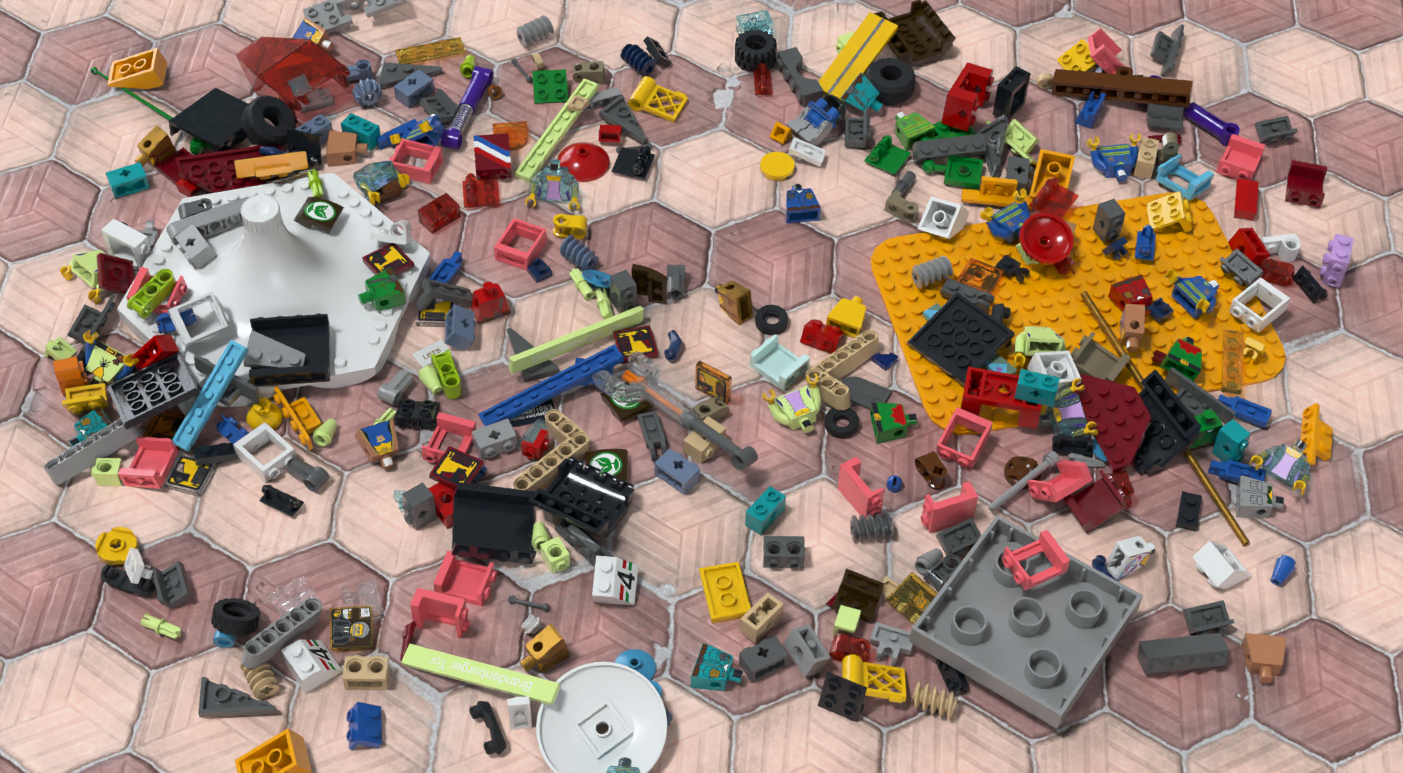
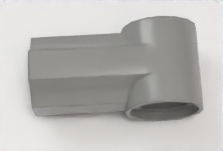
[377,369,414,406]

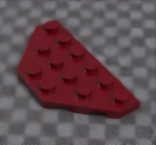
[175,144,283,193]
[1071,374,1152,474]

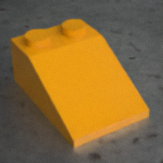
[108,48,168,89]
[1029,149,1075,204]
[235,728,312,773]

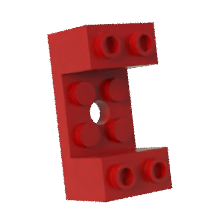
[941,62,994,131]
[961,367,1042,429]

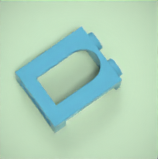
[1156,154,1214,200]

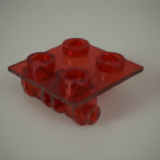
[462,173,500,208]
[1029,177,1079,219]

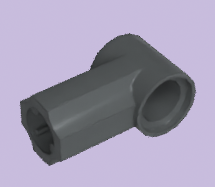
[667,265,685,299]
[288,458,330,492]

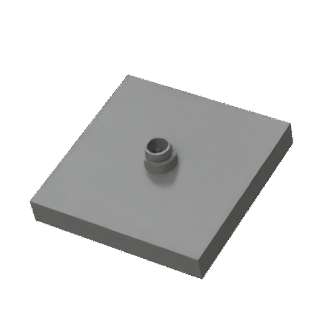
[909,515,1143,729]

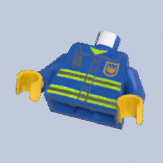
[389,114,445,146]
[1086,133,1141,182]
[980,188,1030,243]
[1165,269,1219,319]

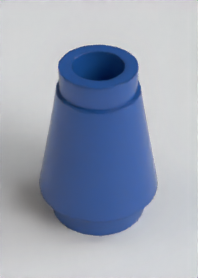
[1270,555,1296,586]

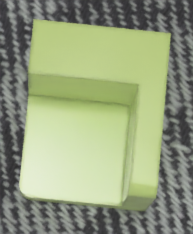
[833,605,861,637]

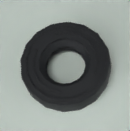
[755,305,788,335]
[824,407,859,439]

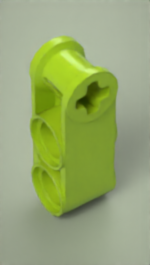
[127,269,177,319]
[430,349,462,399]

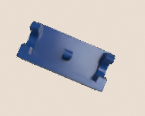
[1075,91,1106,129]

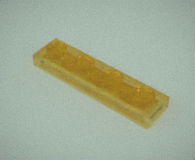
[395,37,465,64]
[1221,330,1244,395]

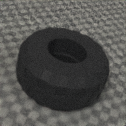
[865,58,916,105]
[241,95,296,146]

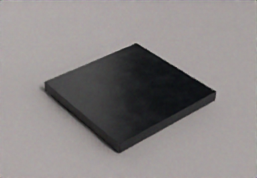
[907,292,1015,386]
[107,352,200,430]

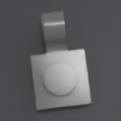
[139,220,158,250]

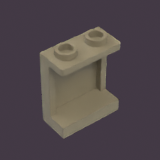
[1071,332,1130,382]

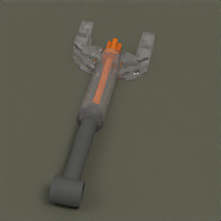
[593,351,758,470]

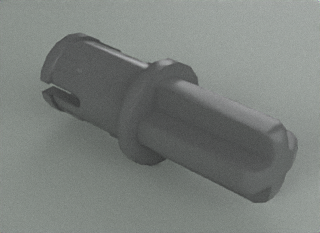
[891,171,916,197]

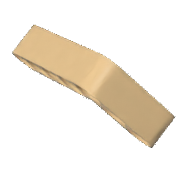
[806,330,880,410]
[513,409,590,491]

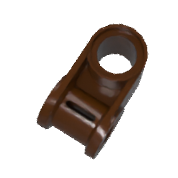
[915,451,947,490]

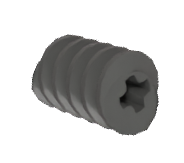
[850,512,894,541]

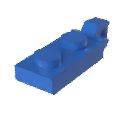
[376,119,417,150]
[429,251,463,284]
[1218,394,1272,428]
[1208,460,1266,483]

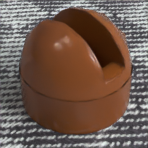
[487,84,502,99]

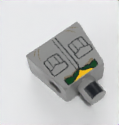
[1236,476,1284,518]

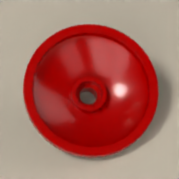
[557,142,609,182]
[1019,213,1074,264]

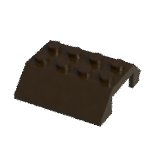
[873,0,956,67]

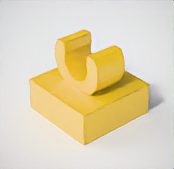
[1243,337,1265,361]

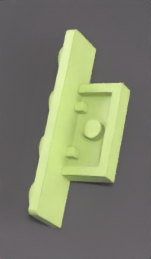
[986,119,1039,166]

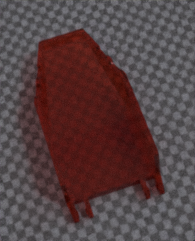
[236,37,350,124]

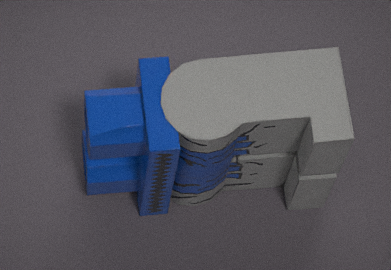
[786,98,840,147]

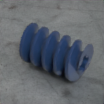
[620,44,657,76]

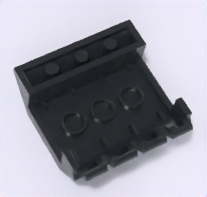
[1133,370,1201,476]
[528,457,635,538]

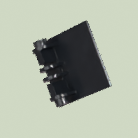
[284,127,322,166]
[611,145,655,180]
[395,399,439,429]
[818,671,867,722]

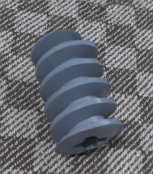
[560,235,599,271]

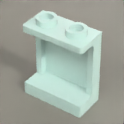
[750,334,810,391]

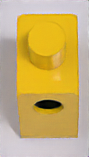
[826,296,866,338]

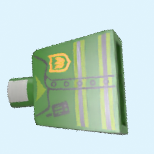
[895,112,935,151]

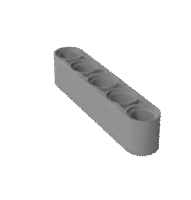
[166,197,249,246]
[44,418,140,485]
[241,598,323,669]

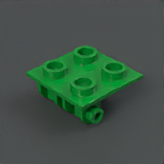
[532,69,568,104]
[864,135,911,175]

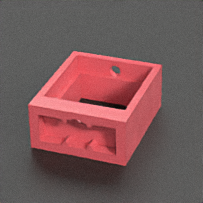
[388,139,443,184]
[494,218,547,270]
[937,407,993,469]

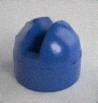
[886,475,903,493]

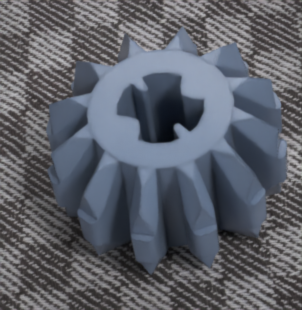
[352,78,382,107]

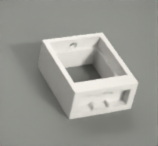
[101,219,151,271]
[1229,277,1290,333]
[168,291,230,347]
[233,422,297,483]

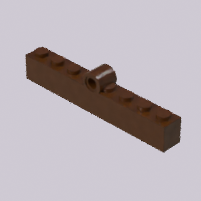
[1052,66,1193,107]

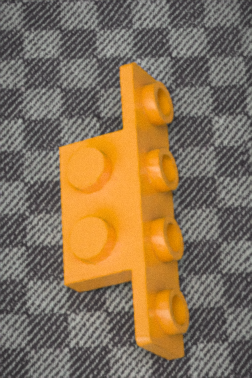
[234,151,308,180]
[961,176,1033,209]
[273,386,322,450]
[1298,403,1333,471]

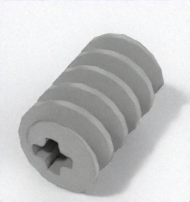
[517,15,554,47]
[912,256,953,289]

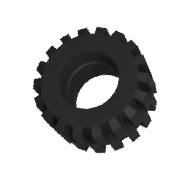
[734,29,777,73]

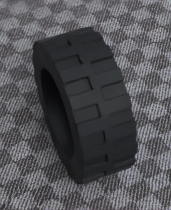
[211,598,260,636]

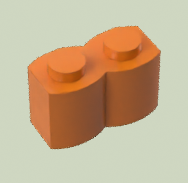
[53,356,89,396]

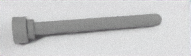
[988,451,1061,511]

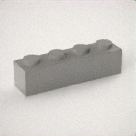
[582,87,621,112]

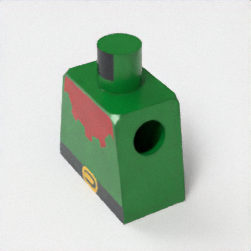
[1159,337,1202,382]
[870,403,917,444]

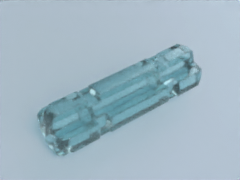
[517,419,546,449]

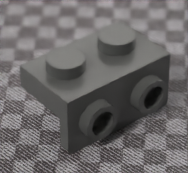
[419,89,459,123]
[1146,103,1183,131]
[845,111,870,148]
[1254,116,1298,144]
[1219,249,1264,288]
[936,517,981,556]
[152,561,192,609]
[1183,600,1235,635]

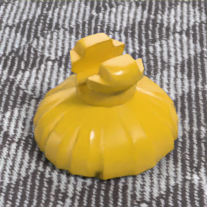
[246,397,283,430]

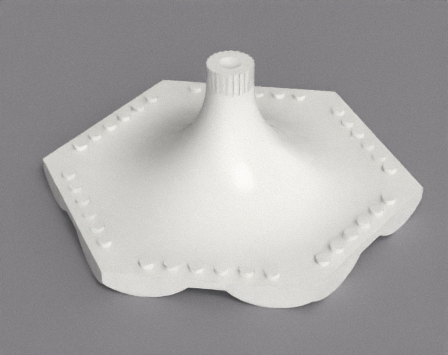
[117,173,431,407]

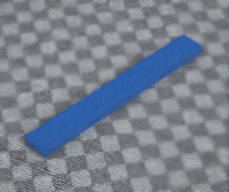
[478,344,624,426]

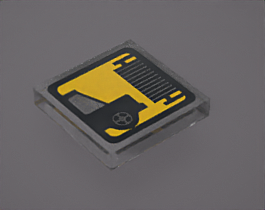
[415,294,456,327]
[163,453,218,497]

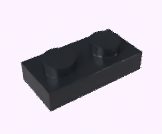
[643,36,672,67]
[192,443,236,465]
[1175,491,1202,531]

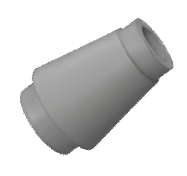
[915,548,943,575]

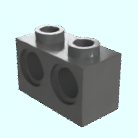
[763,536,805,569]

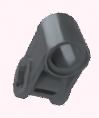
[178,198,213,220]
[923,554,961,592]

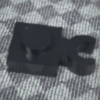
[995,255,1030,283]

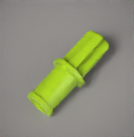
[307,169,324,198]

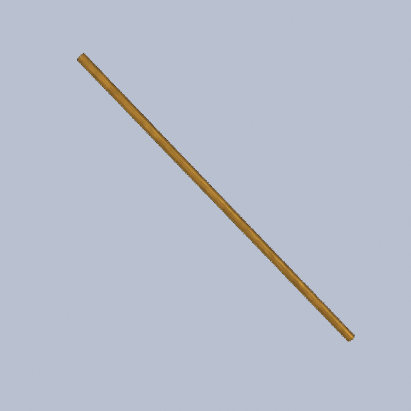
[1081,291,1250,546]

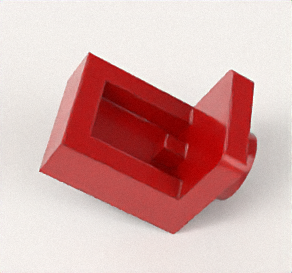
[521,429,551,460]

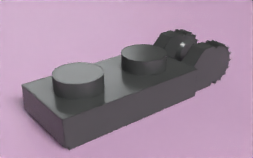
[940,278,995,311]
[637,411,667,461]

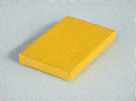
[699,562,751,623]

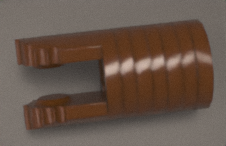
[370,179,402,205]

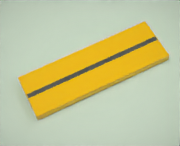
[818,12,898,103]

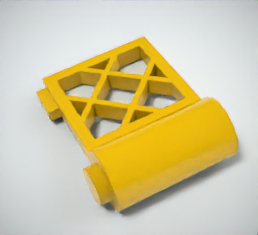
[628,77,688,123]
[842,655,906,703]

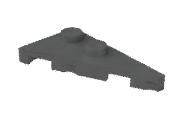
[379,63,443,90]
[599,94,647,145]
[977,115,1008,178]
[507,328,560,383]
[198,677,276,717]

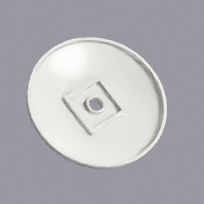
[536,662,667,773]

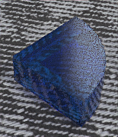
[871,353,898,371]

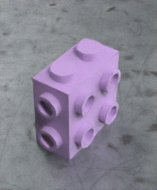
[1320,234,1354,288]

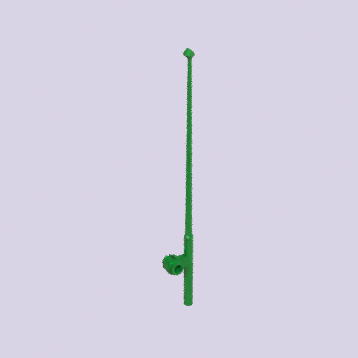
[91,67,213,155]

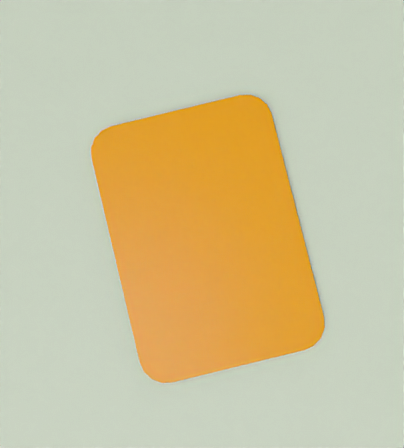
[870,192,1286,435]

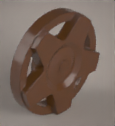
[1004,456,1041,489]

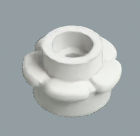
[522,615,541,634]

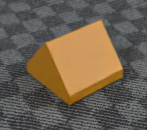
[769,121,792,144]

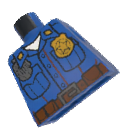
[786,184,821,224]

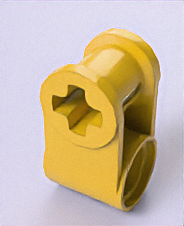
[553,214,588,239]

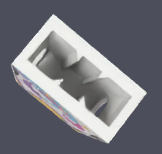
[1106,536,1155,580]

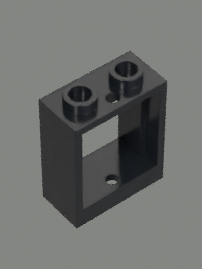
[992,66,1031,120]

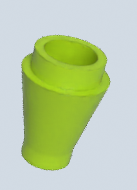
[460,55,476,78]

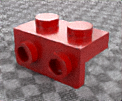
[800,319,845,354]

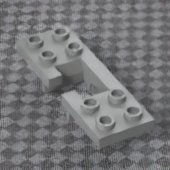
[303,0,407,34]

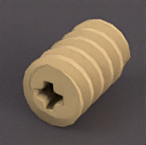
[240,660,280,699]
[912,681,959,719]

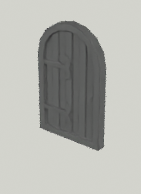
[841,376,892,410]

